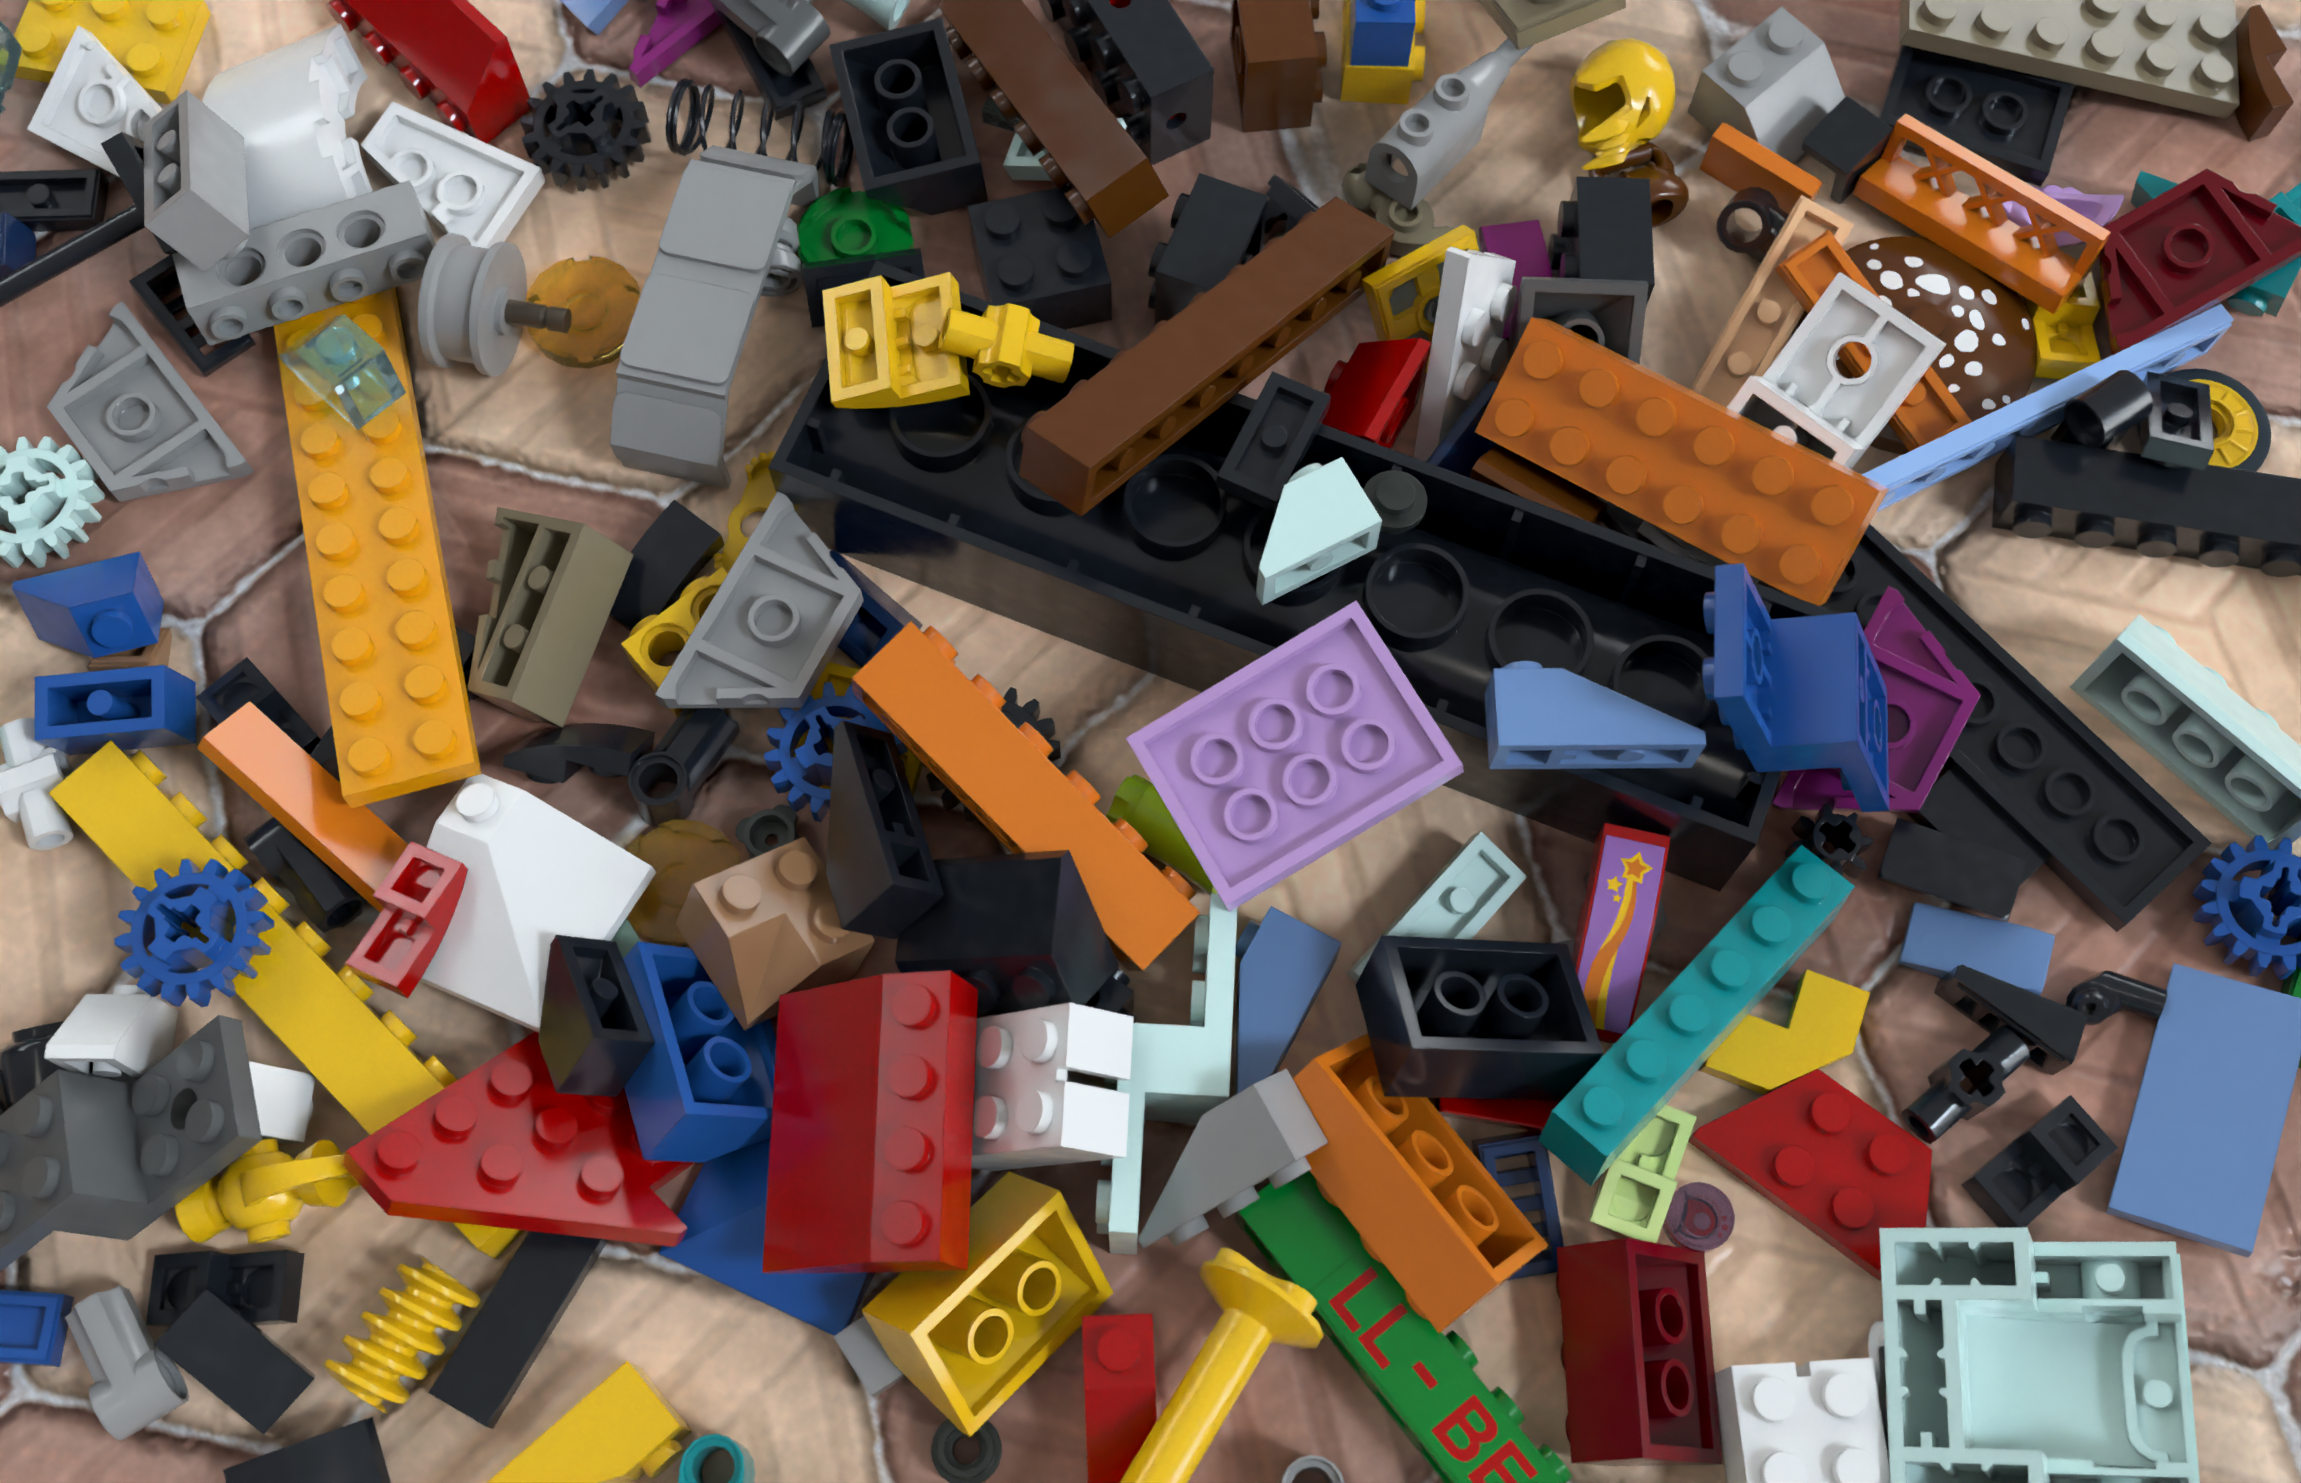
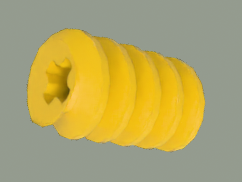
[323,1254,480,1414]

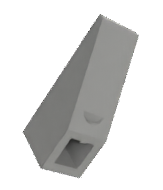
[1138,1068,1329,1248]

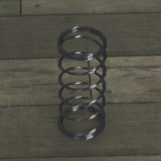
[665,78,854,187]

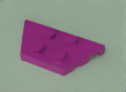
[1772,586,1981,813]

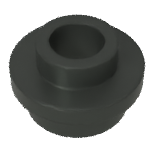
[931,1419,1002,1483]

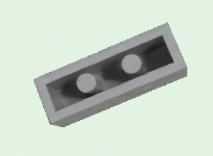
[143,90,250,273]

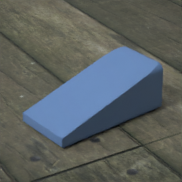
[1897,902,2055,995]

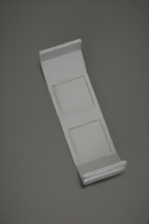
[610,145,820,489]

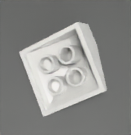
[420,774,656,1033]

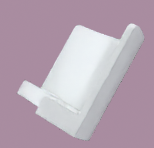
[202,23,373,230]

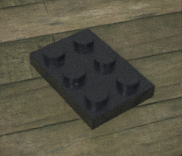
[1878,45,2074,186]

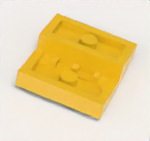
[822,272,970,409]

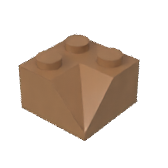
[675,837,875,1031]

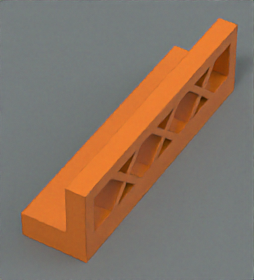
[1853,114,2111,314]

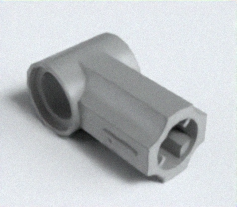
[65,1286,189,1441]

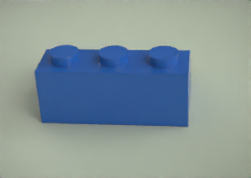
[623,942,777,1163]

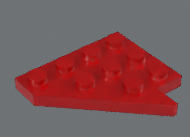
[342,1031,694,1247]

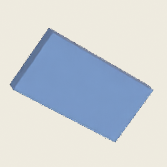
[2106,963,2301,1258]

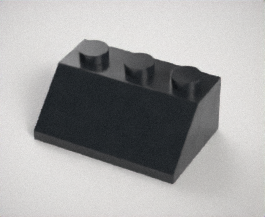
[829,18,988,215]
[895,850,1119,1015]

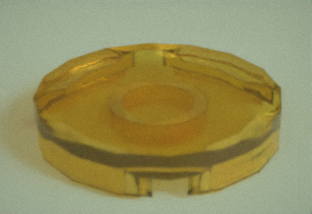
[525,256,641,369]
[626,820,742,948]

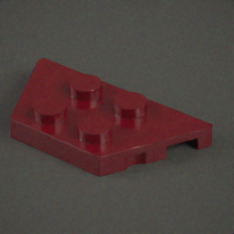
[2098,169,2301,355]

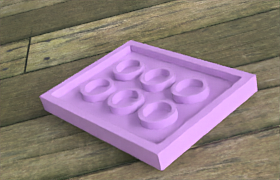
[1126,600,1464,912]

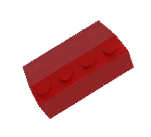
[762,970,978,1274]

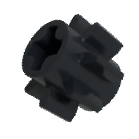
[1785,804,1873,879]

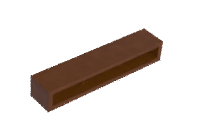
[937,0,1169,239]

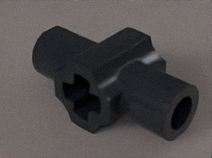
[1901,1026,2030,1144]

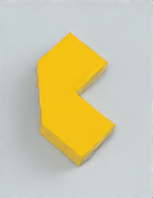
[1701,969,1870,1095]

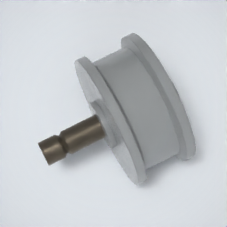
[418,233,572,377]

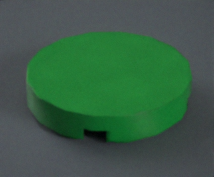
[797,187,914,265]

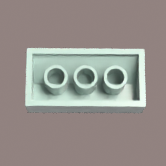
[2070,614,2301,850]

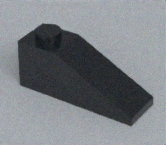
[826,720,944,939]

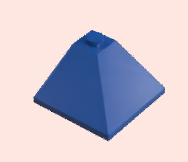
[658,1138,876,1336]

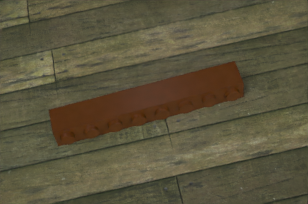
[1019,197,1395,517]

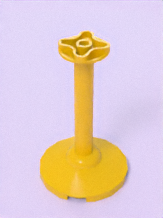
[1120,1247,1324,1483]

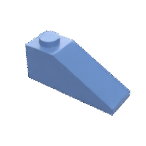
[1485,661,1706,769]
[1235,906,1342,1095]

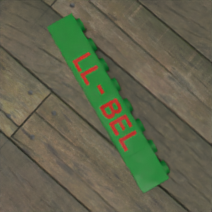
[1235,1171,1572,1483]

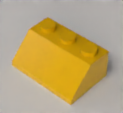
[861,1172,1114,1437]

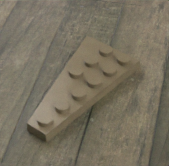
[1899,0,2240,119]

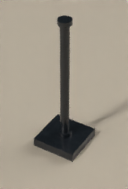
[0,132,178,307]

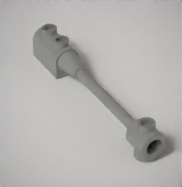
[1364,38,1533,210]

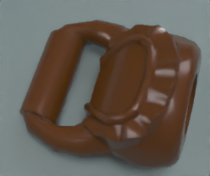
[1588,142,1689,228]

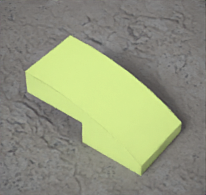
[1589,1105,1697,1243]

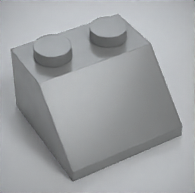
[1687,6,1845,165]

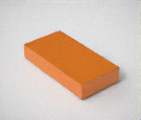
[1700,122,1823,214]

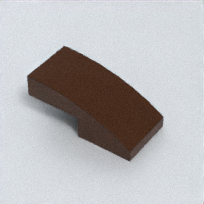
[2234,4,2294,142]

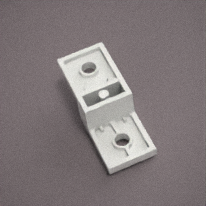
[1637,272,1946,583]

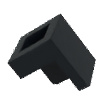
[1802,96,1893,204]

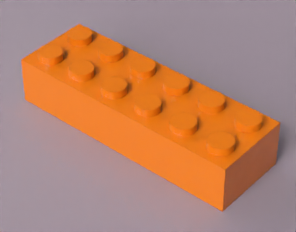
[1475,317,1889,606]
[852,621,1201,971]

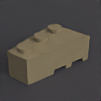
[467,507,634,728]

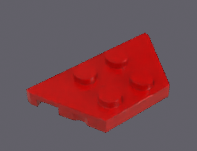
[1688,1069,1933,1282]

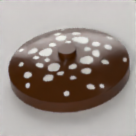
[1792,236,2037,455]

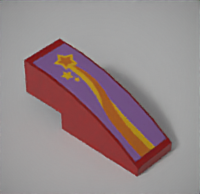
[1572,823,1671,1044]

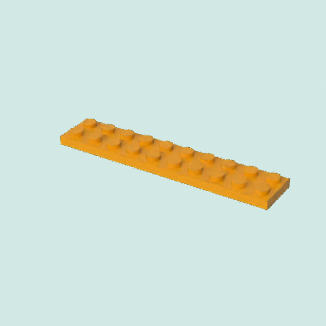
[274,287,481,808]

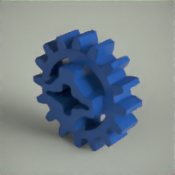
[764,682,908,823]
[2192,835,2301,980]
[114,859,274,1007]

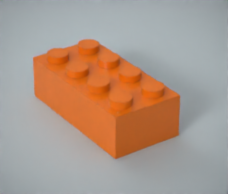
[1293,1033,1548,1333]

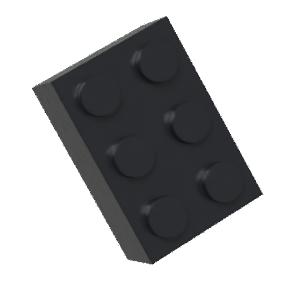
[1356,935,1604,1101]

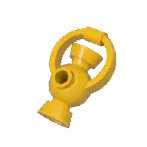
[175,1139,361,1244]

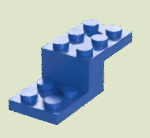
[1703,563,1889,812]

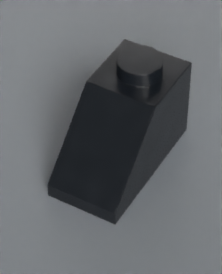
[538,935,655,1097]

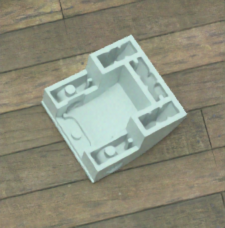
[1879,1228,2200,1483]

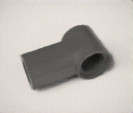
[709,0,831,76]

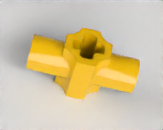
[938,303,1074,388]

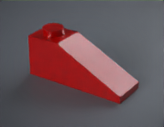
[1082,1313,1157,1483]

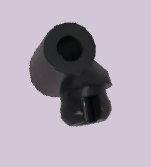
[2066,970,2168,1026]

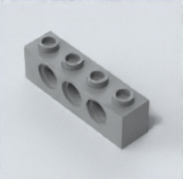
[172,180,435,346]

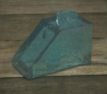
[279,314,406,430]

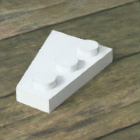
[27,25,163,177]
[361,101,546,249]

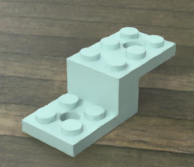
[1096,894,1237,1255]

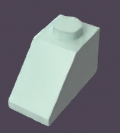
[1256,457,1382,605]

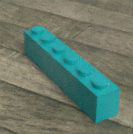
[1538,845,1855,1186]

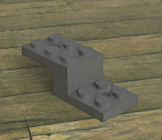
[0,1015,262,1272]

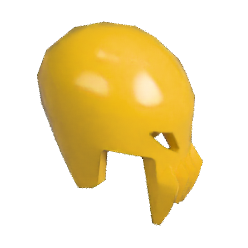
[1569,37,1676,170]

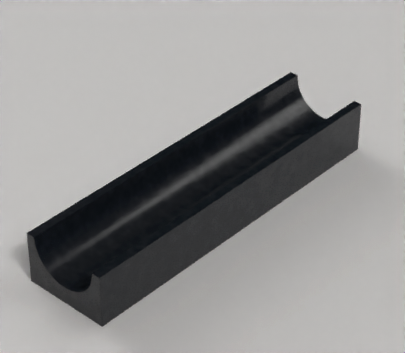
[768,261,1836,892]

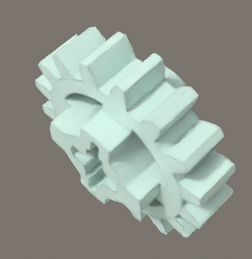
[0,436,105,568]

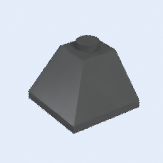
[1506,276,1649,367]

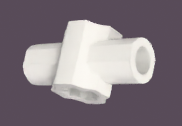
[0,718,75,850]

